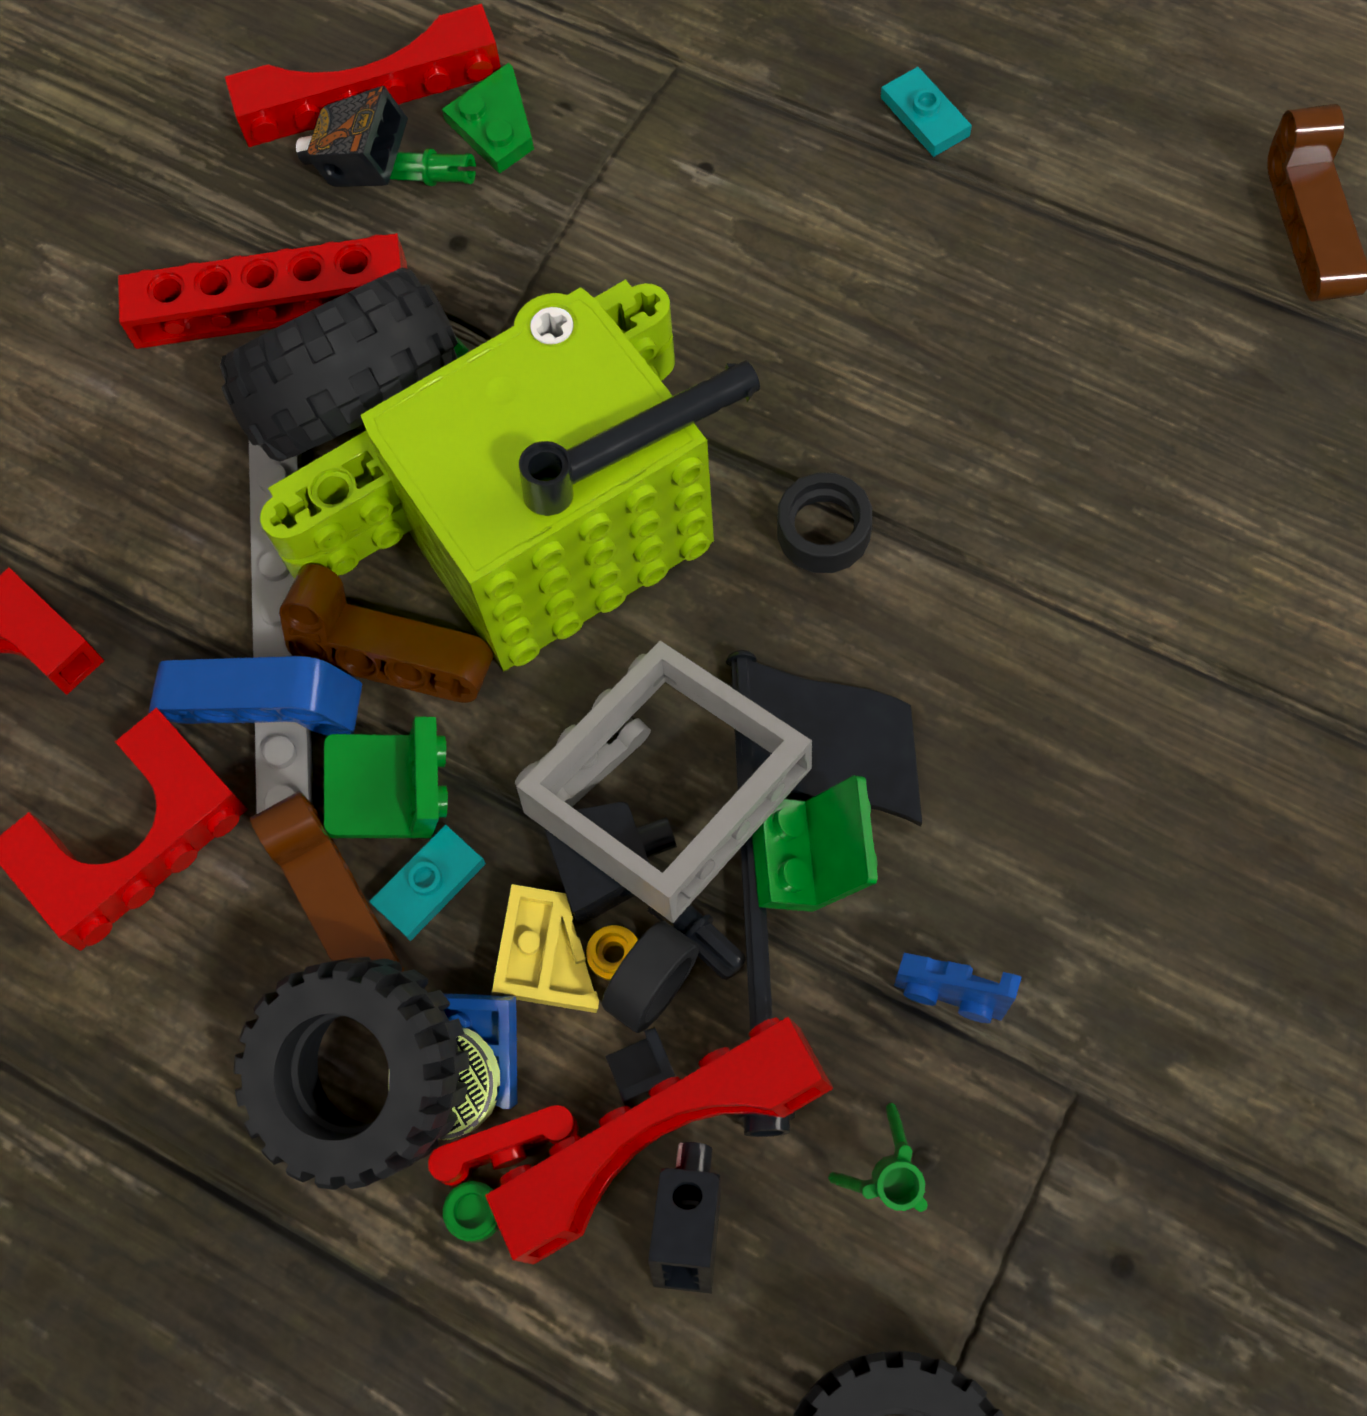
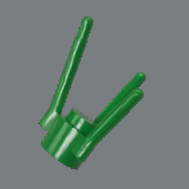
[828,1103,928,1212]

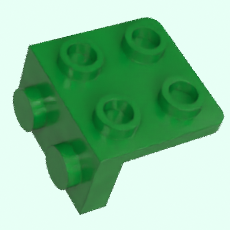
[323,716,448,838]

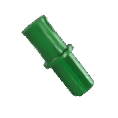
[390,148,476,186]

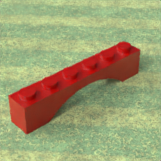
[225,3,501,147]
[485,1017,834,1265]

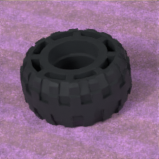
[219,267,458,462]

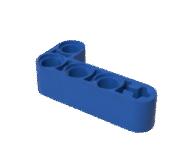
[149,656,362,736]

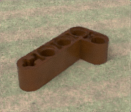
[1267,104,1367,302]
[279,564,494,703]
[250,791,405,972]

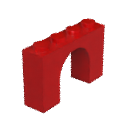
[0,568,105,695]
[0,707,248,951]

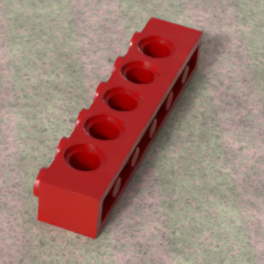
[118,233,407,349]

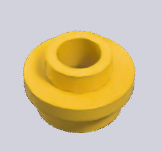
[586,925,638,981]

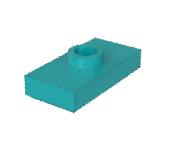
[881,67,972,157]
[369,825,486,941]

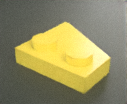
[492,884,599,1013]

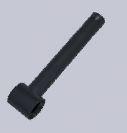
[519,361,760,516]

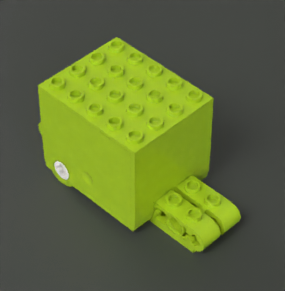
[260,279,714,672]

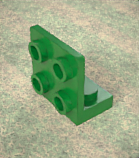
[752,776,878,912]

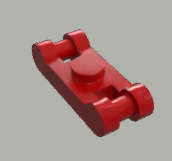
[428,1105,579,1187]

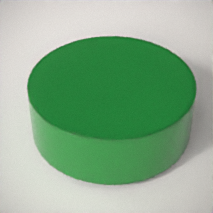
[443,1181,499,1243]

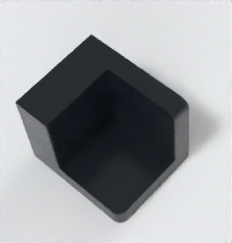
[605,1026,676,1109]

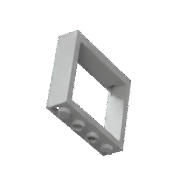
[516,641,812,923]

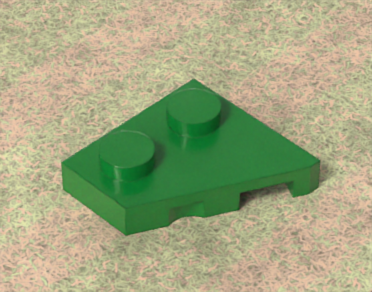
[442,63,534,174]

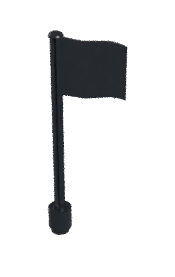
[726,650,922,1137]

